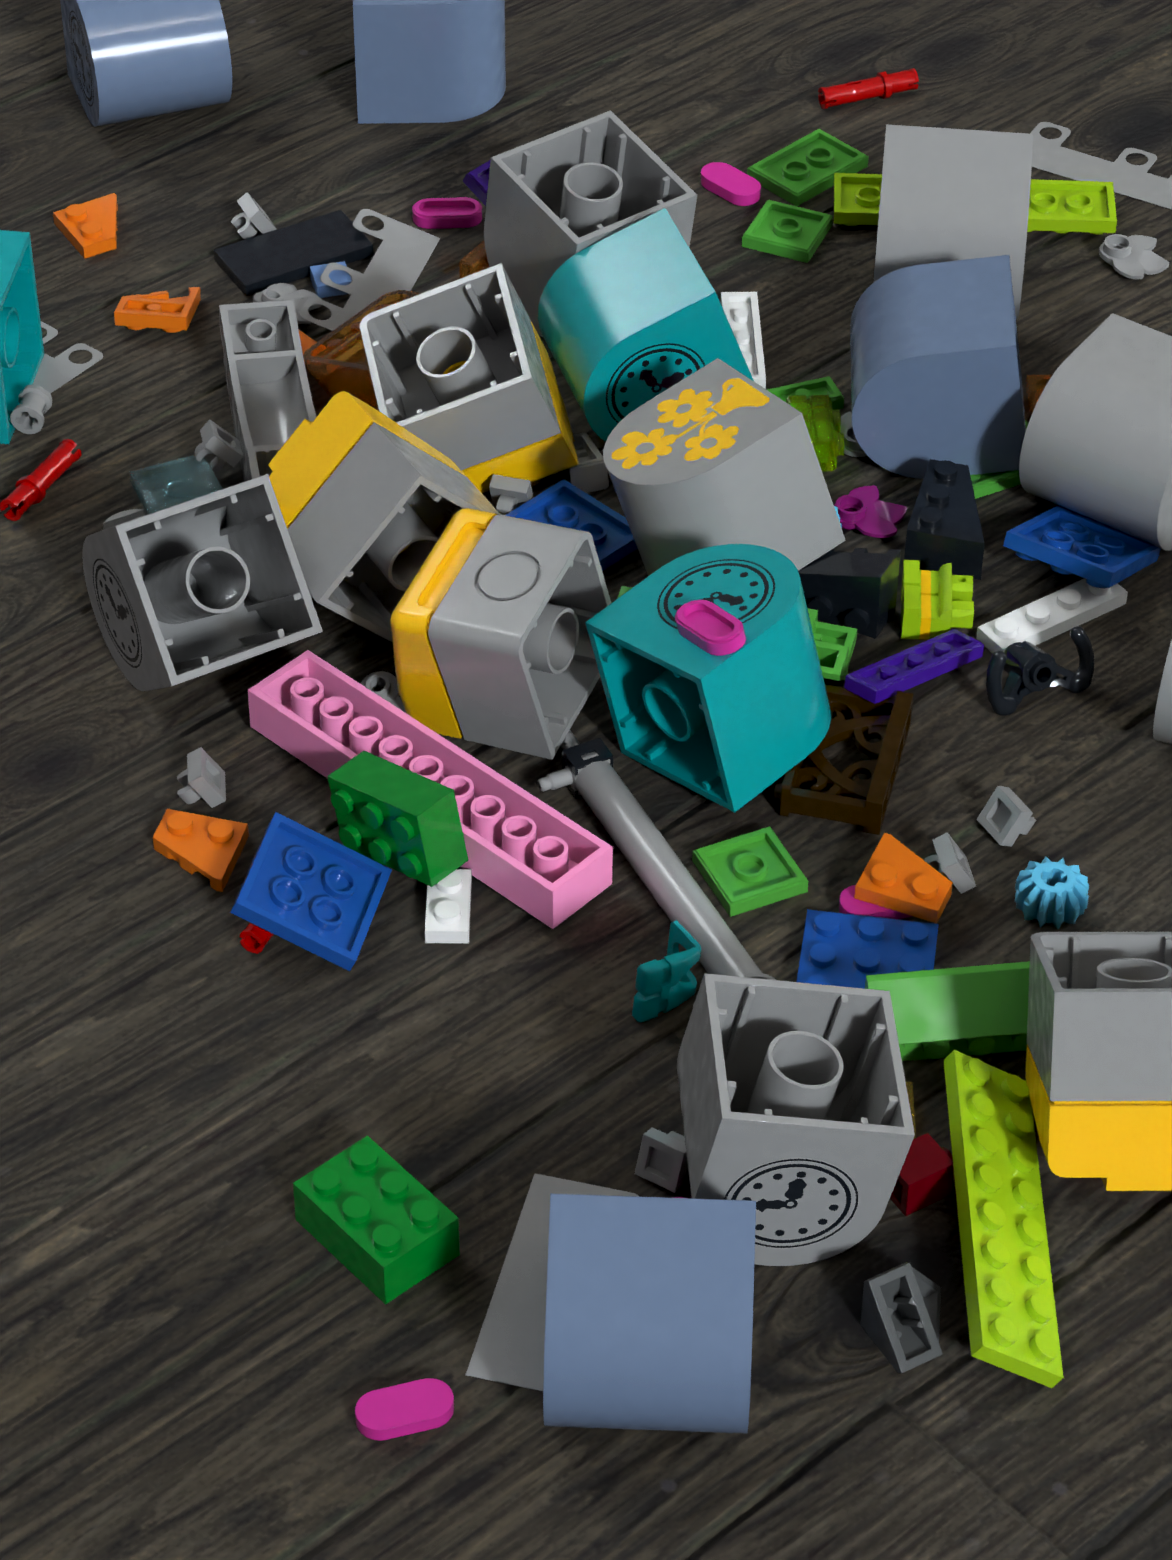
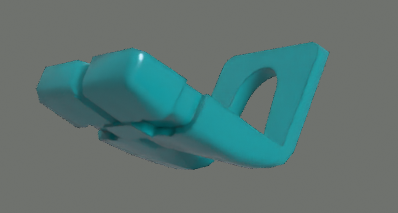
[632,920,702,1022]

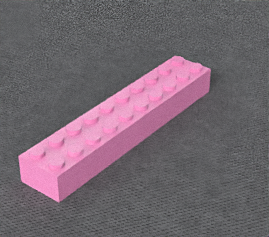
[248,650,613,929]

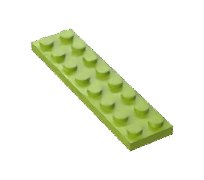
[834,173,1117,235]
[943,1050,1064,1388]

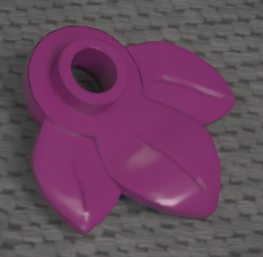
[834,485,907,538]

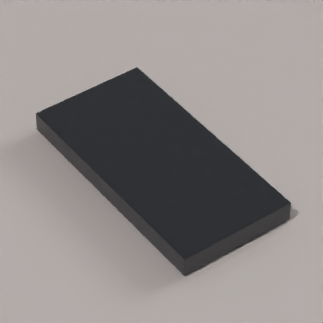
[214,210,374,296]

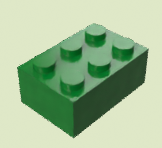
[327,751,468,887]
[293,1135,460,1305]

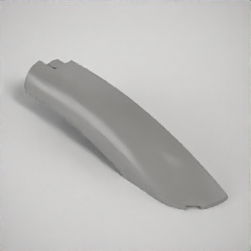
[219,300,316,482]

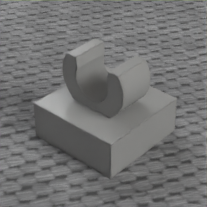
[231,192,277,240]
[195,419,243,472]
[489,474,534,515]
[177,747,226,808]
[976,786,1036,847]
[924,832,976,894]
[634,1127,688,1193]

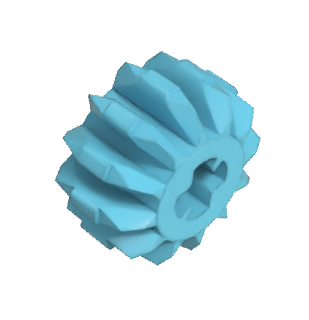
[1015,856,1089,929]

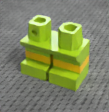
[901,559,974,640]

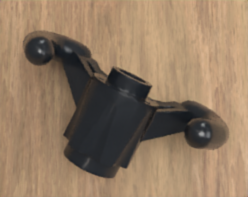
[986,626,1094,716]

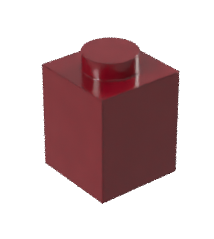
[890,1133,954,1216]

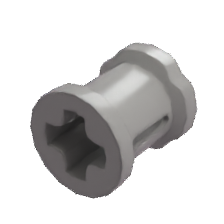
[10,384,52,434]

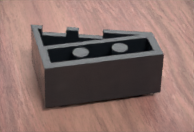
[904,459,985,580]
[798,548,901,639]

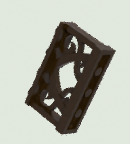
[774,685,914,835]

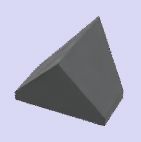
[860,1262,943,1374]

